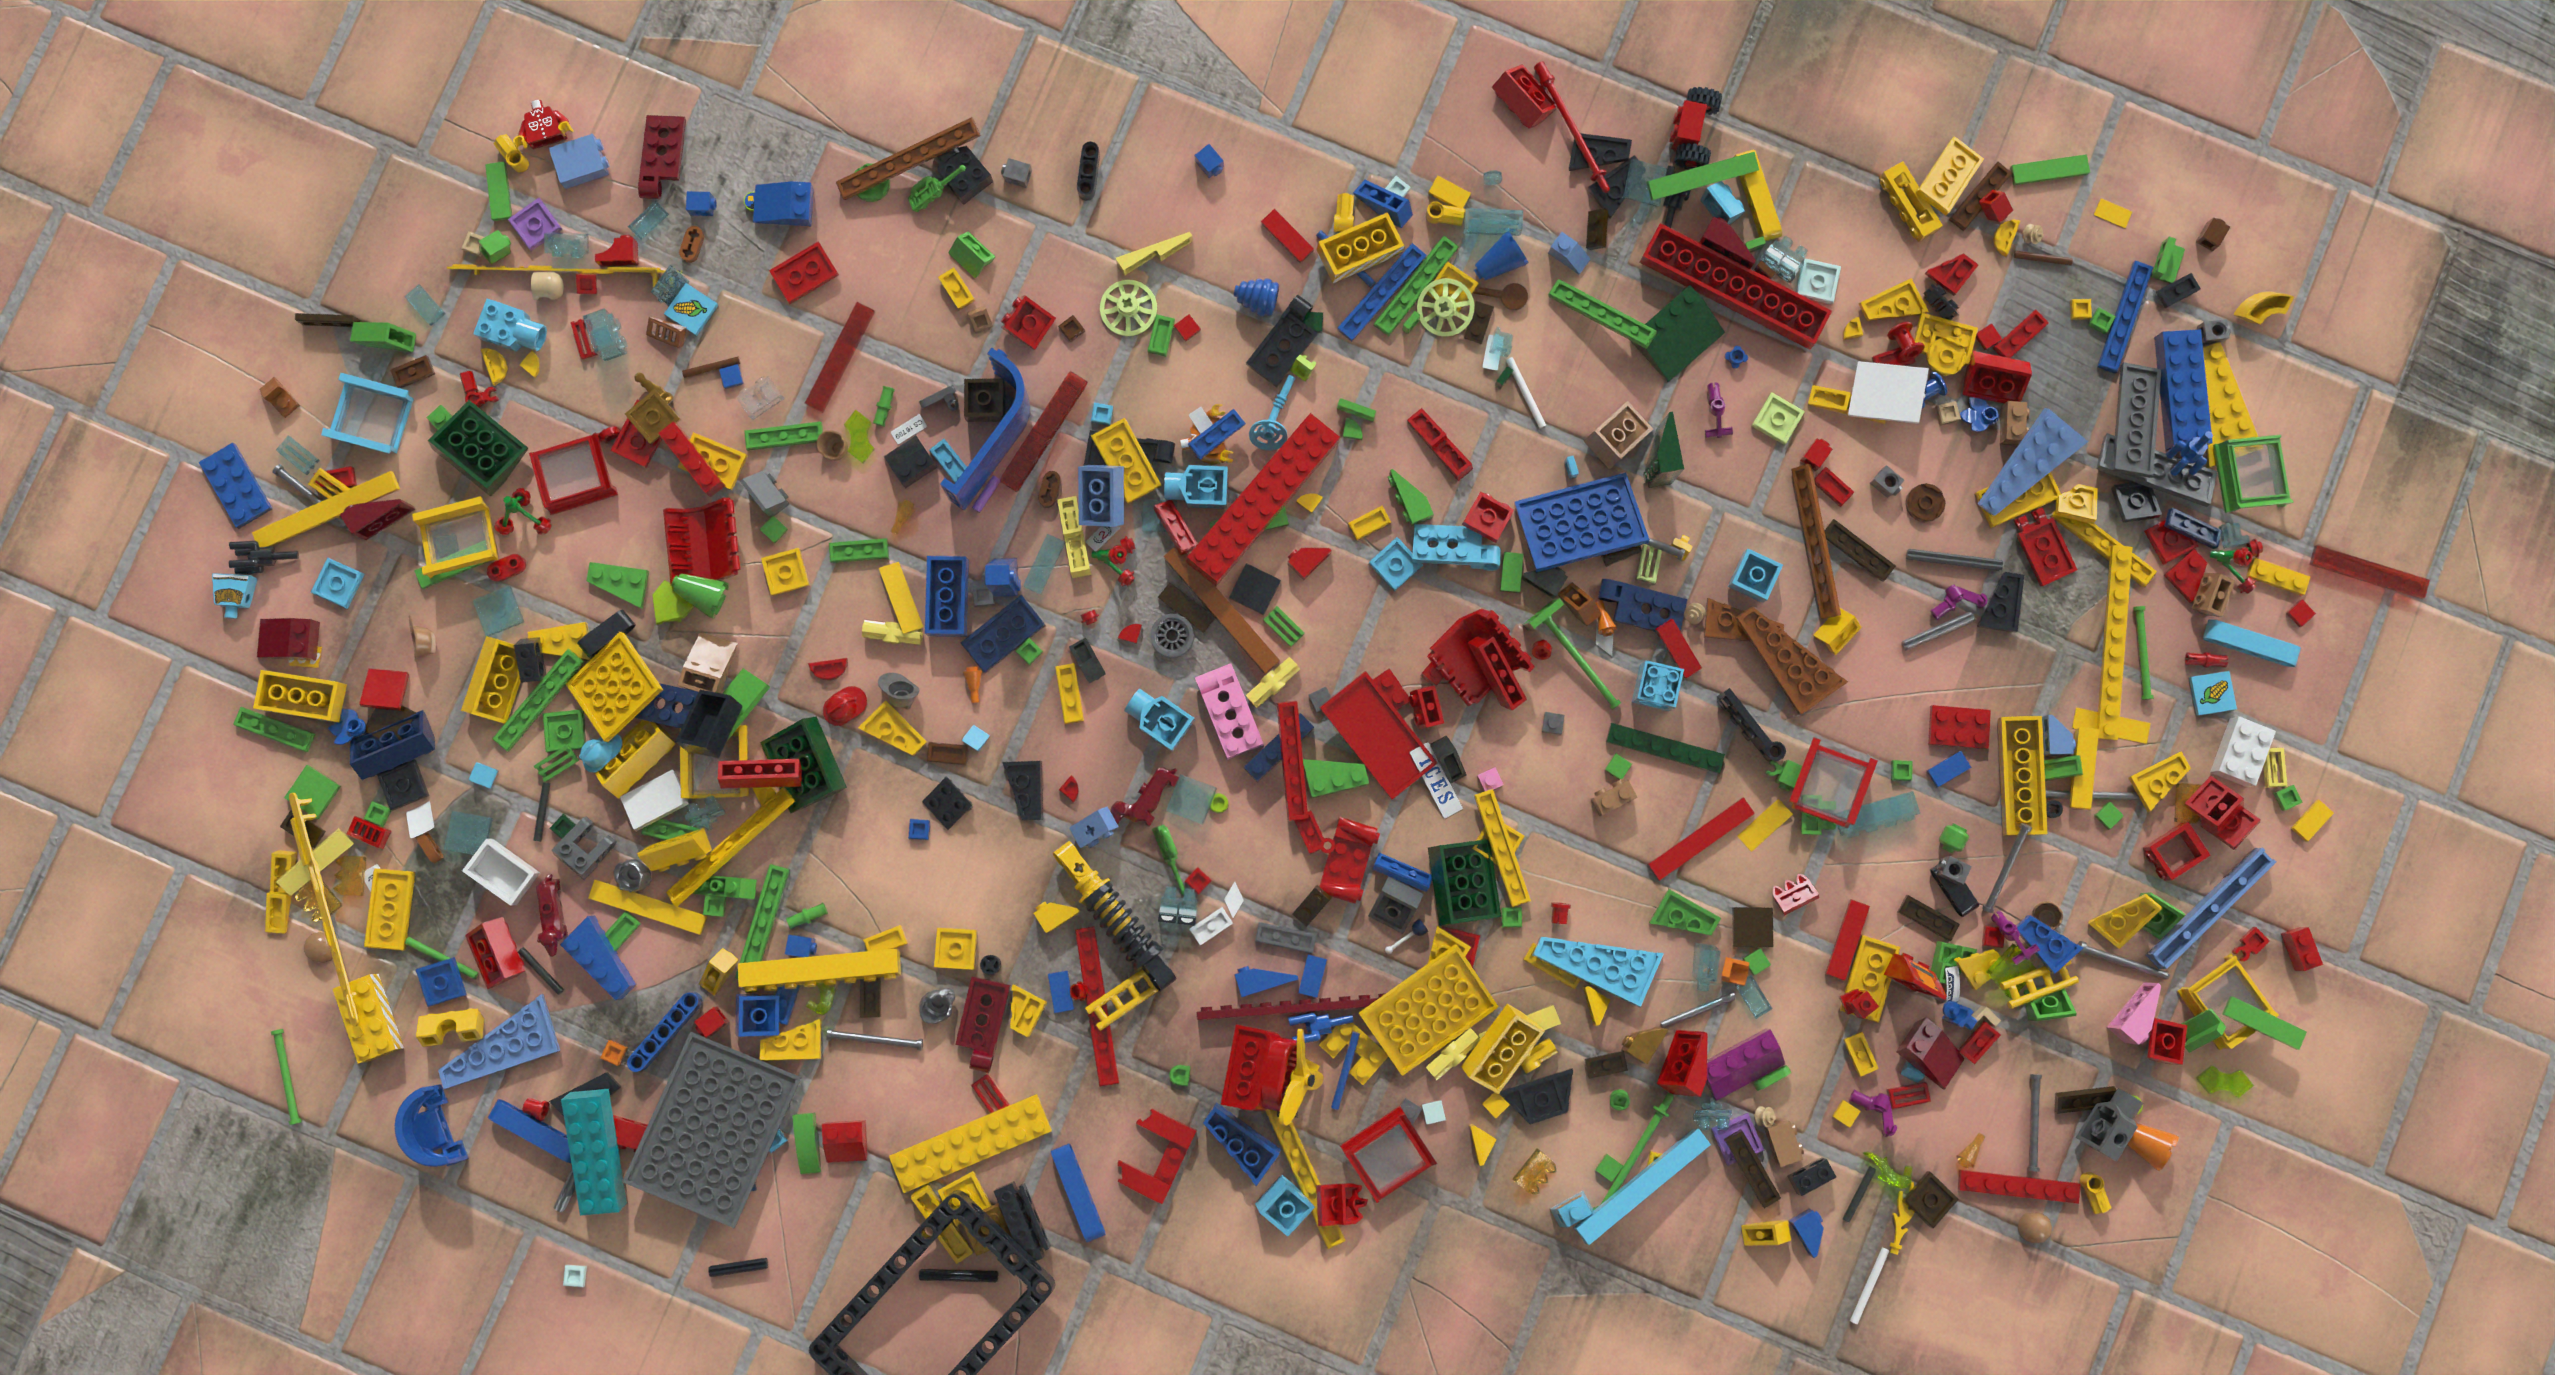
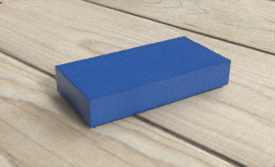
[1927,751,1972,788]
[1298,955,1327,998]
[1048,970,1074,1013]

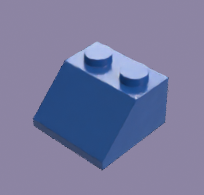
[735,994,779,1037]

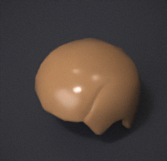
[816,430,848,461]
[2032,901,2063,930]
[304,932,333,963]
[2018,1212,2052,1243]

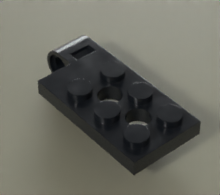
[1246,295,1317,387]
[1084,430,1175,467]
[1717,688,1786,762]

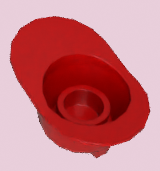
[823,686,867,726]

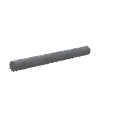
[1660,992,1736,1028]

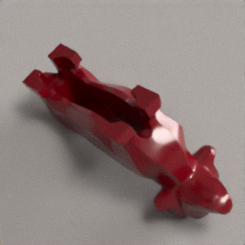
[1110,767,1179,827]
[536,874,568,957]

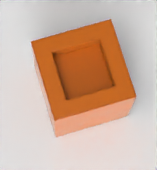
[1721,957,1749,986]

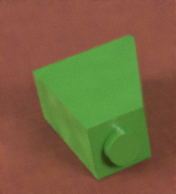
[350,322,416,352]

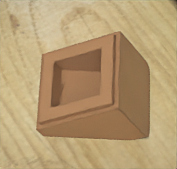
[967,306,993,333]

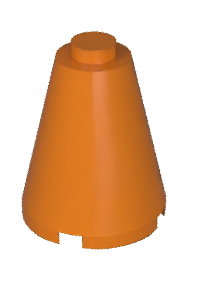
[2127,1123,2179,1171]

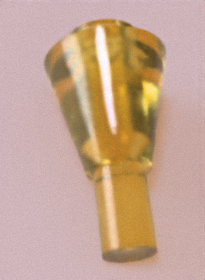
[890,499,916,535]
[1956,1133,1985,1169]

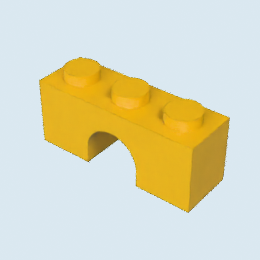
[416,1008,484,1047]

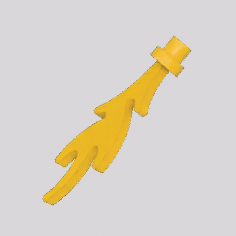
[1890,1181,1915,1255]

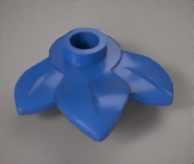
[1960,397,1999,432]
[328,709,366,745]

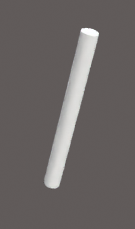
[1506,357,1546,429]
[1850,1247,1889,1324]

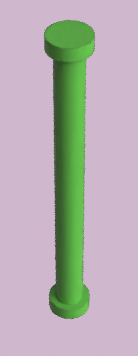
[2133,606,2154,700]
[271,1029,302,1125]

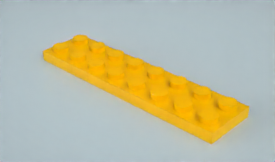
[889,1094,1052,1193]

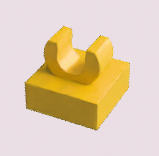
[1670,535,1693,561]

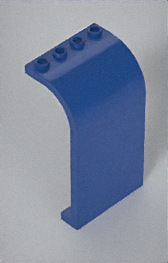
[940,348,1030,511]

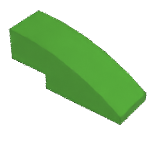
[792,1112,821,1174]

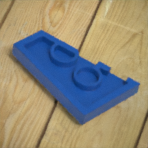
[2016,915,2083,974]

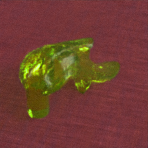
[806,983,835,1015]
[1863,1152,1913,1189]

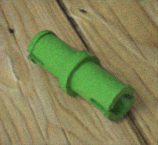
[873,386,895,427]
[786,902,828,929]

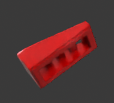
[347,816,391,849]

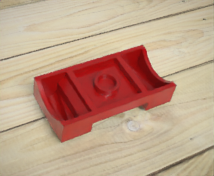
[1319,817,1380,904]

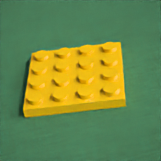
[566,632,663,742]

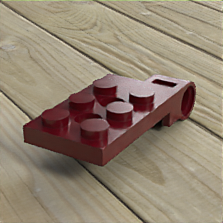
[638,115,686,199]
[955,976,1011,1073]

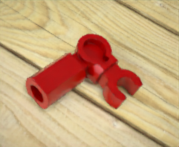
[459,371,499,408]

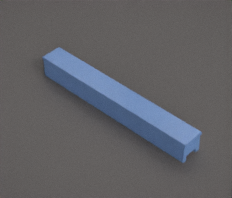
[2146,848,2276,969]

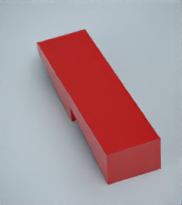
[1407,408,1473,481]

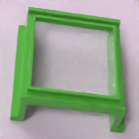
[2213,435,2294,513]

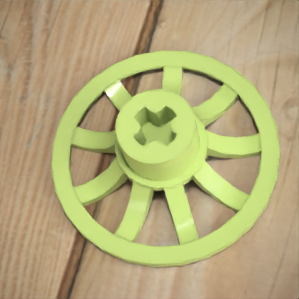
[1417,278,1475,337]
[1100,280,1157,336]

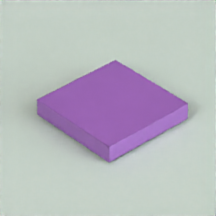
[508,198,562,251]
[1711,1113,1764,1166]

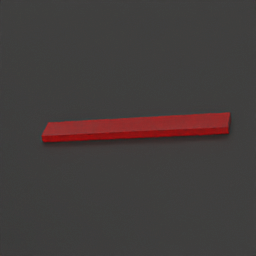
[1075,926,1119,1087]

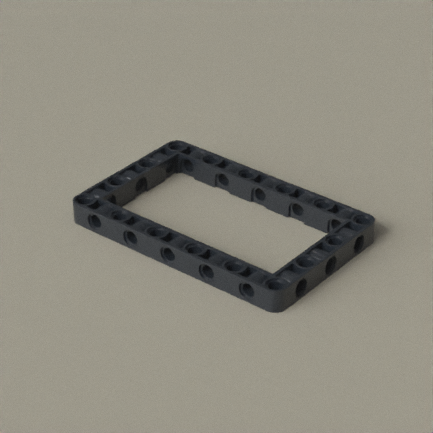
[809,1190,1056,1375]

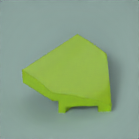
[652,580,694,625]

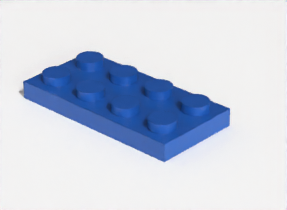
[199,442,273,529]

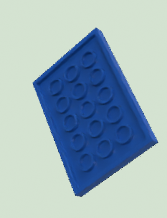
[1514,472,1650,572]

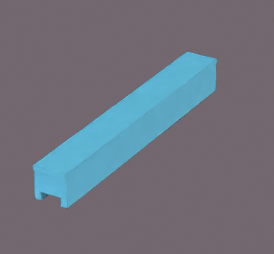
[1573,1129,1711,1245]

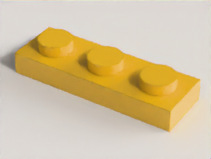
[2246,558,2310,596]

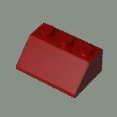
[1492,64,1557,129]
[1962,351,2032,404]
[465,917,525,989]

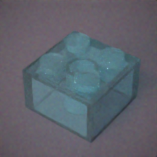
[583,308,628,361]

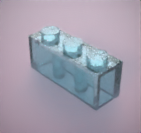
[1463,208,1523,236]

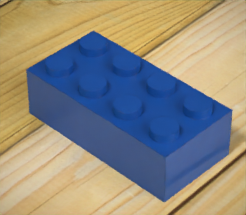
[925,556,969,637]

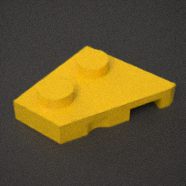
[1954,949,2006,990]
[1010,984,1047,1037]

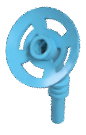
[1249,375,1296,451]

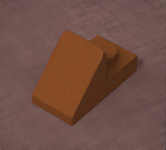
[259,377,300,418]

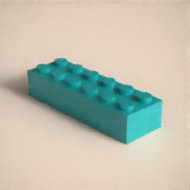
[561,1089,627,1216]

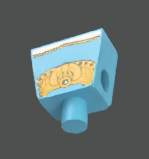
[212,573,257,619]
[1550,1190,1593,1228]

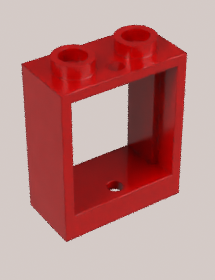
[2143,822,2211,881]

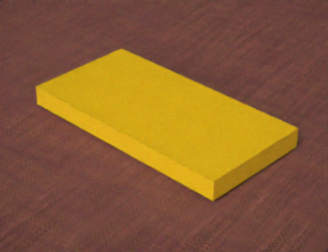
[1916,136,1984,216]
[1091,418,1162,504]
[1974,472,2061,528]
[364,868,415,951]
[1839,935,1901,1023]

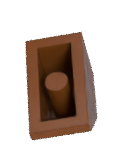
[1558,582,1601,626]

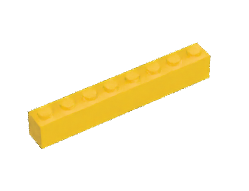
[738,949,901,993]

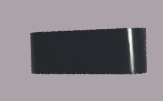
[1077,141,1100,201]
[577,609,636,659]
[1930,864,1979,917]

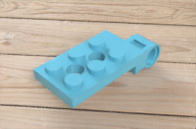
[1412,524,1501,571]

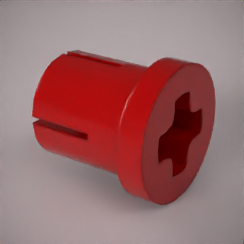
[1551,902,1571,924]
[522,1098,550,1121]

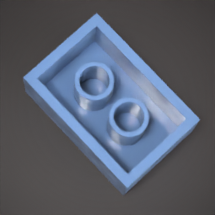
[1078,465,1124,527]

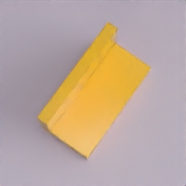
[1813,608,1862,655]

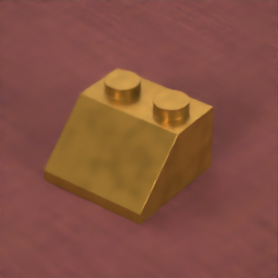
[1621,1027,1669,1064]

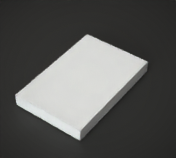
[620,769,689,832]

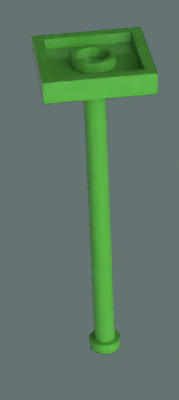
[1522,598,1621,709]

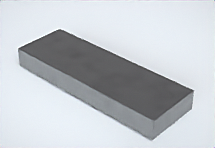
[1255,922,1317,954]

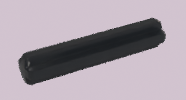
[708,1258,768,1277]

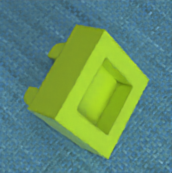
[1290,355,1316,382]

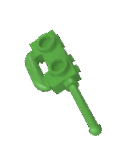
[908,165,966,212]
[1152,825,1187,895]

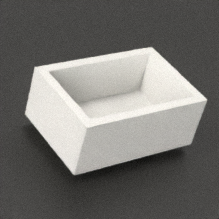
[2210,716,2276,787]
[462,839,540,906]

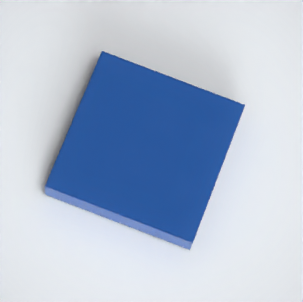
[415,957,467,1007]

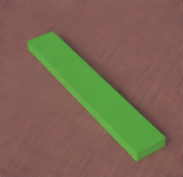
[1646,151,1759,201]
[1374,236,1459,337]
[1548,279,1657,349]
[493,649,584,751]
[735,864,790,979]

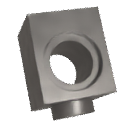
[1001,158,1032,188]
[2197,319,2231,345]
[1870,465,1904,498]
[1937,856,1972,885]

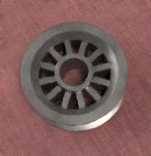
[1151,614,1194,658]

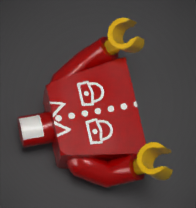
[513,100,574,150]

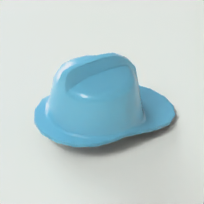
[579,734,622,773]

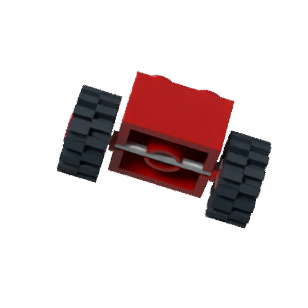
[1669,87,1722,169]

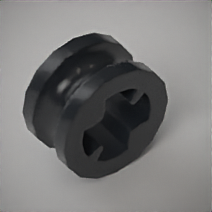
[2046,800,2063,818]

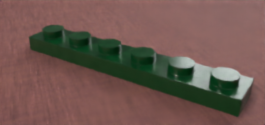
[1606,723,1725,774]

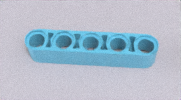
[2203,619,2301,667]

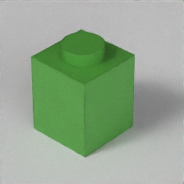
[479,230,511,264]

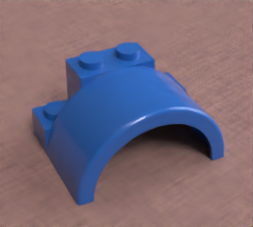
[394,1084,469,1167]

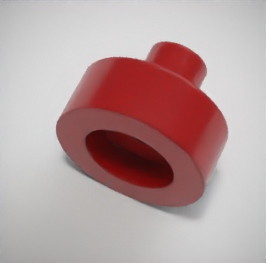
[1532,639,1552,660]

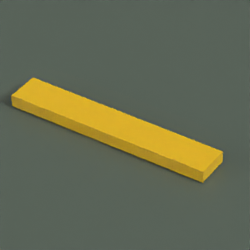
[2051,509,2157,588]
[1474,789,1531,907]
[588,879,708,935]

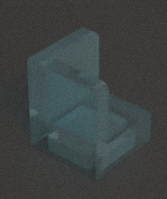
[1489,327,1513,357]
[2219,523,2250,549]

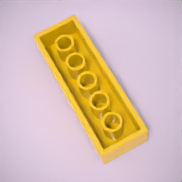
[1997,716,2048,836]

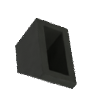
[1521,567,1568,599]
[1069,637,1106,683]
[1430,735,1467,784]

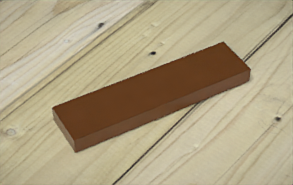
[1949,161,2012,231]

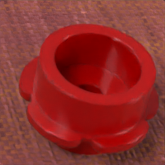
[1080,610,1099,625]
[1070,981,1088,1001]

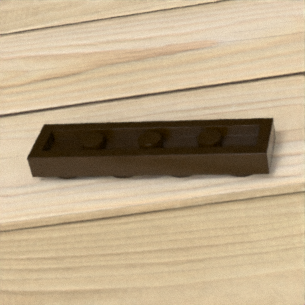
[1824,519,1896,582]
[1724,1129,1781,1209]

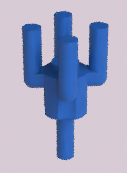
[2166,431,2213,476]
[1288,1012,1354,1043]

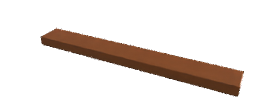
[836,117,981,200]
[1791,464,1841,619]

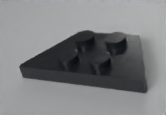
[1500,1068,1573,1124]

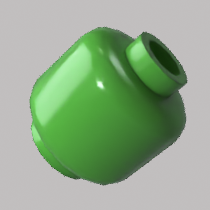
[1939,823,1969,854]

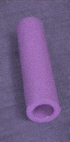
[972,475,1001,513]

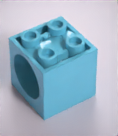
[1632,660,1684,711]

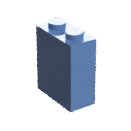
[549,134,610,189]

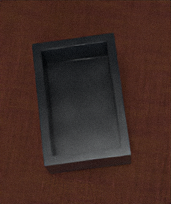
[675,690,743,758]

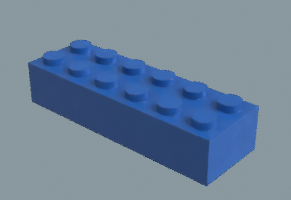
[2154,329,2213,450]

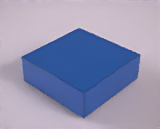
[719,364,744,389]
[908,819,930,840]

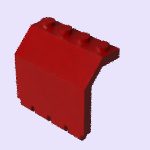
[663,497,741,585]
[1427,608,1535,706]

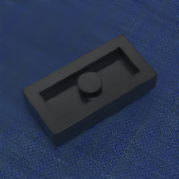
[2156,273,2201,309]

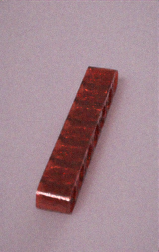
[1000,371,1088,492]

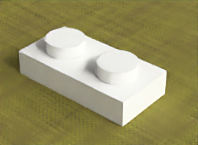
[1190,907,1233,945]

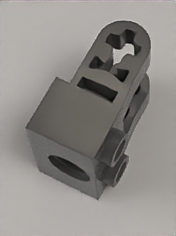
[552,816,616,880]

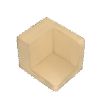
[1972,1006,2001,1032]

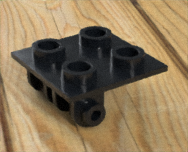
[1923,284,1960,320]
[922,776,973,830]

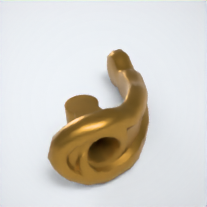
[634,372,673,404]

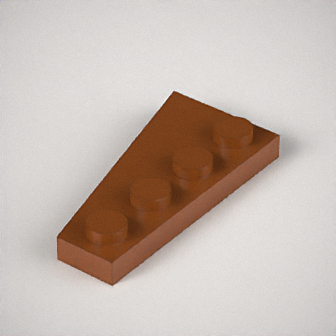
[1704,598,1784,642]

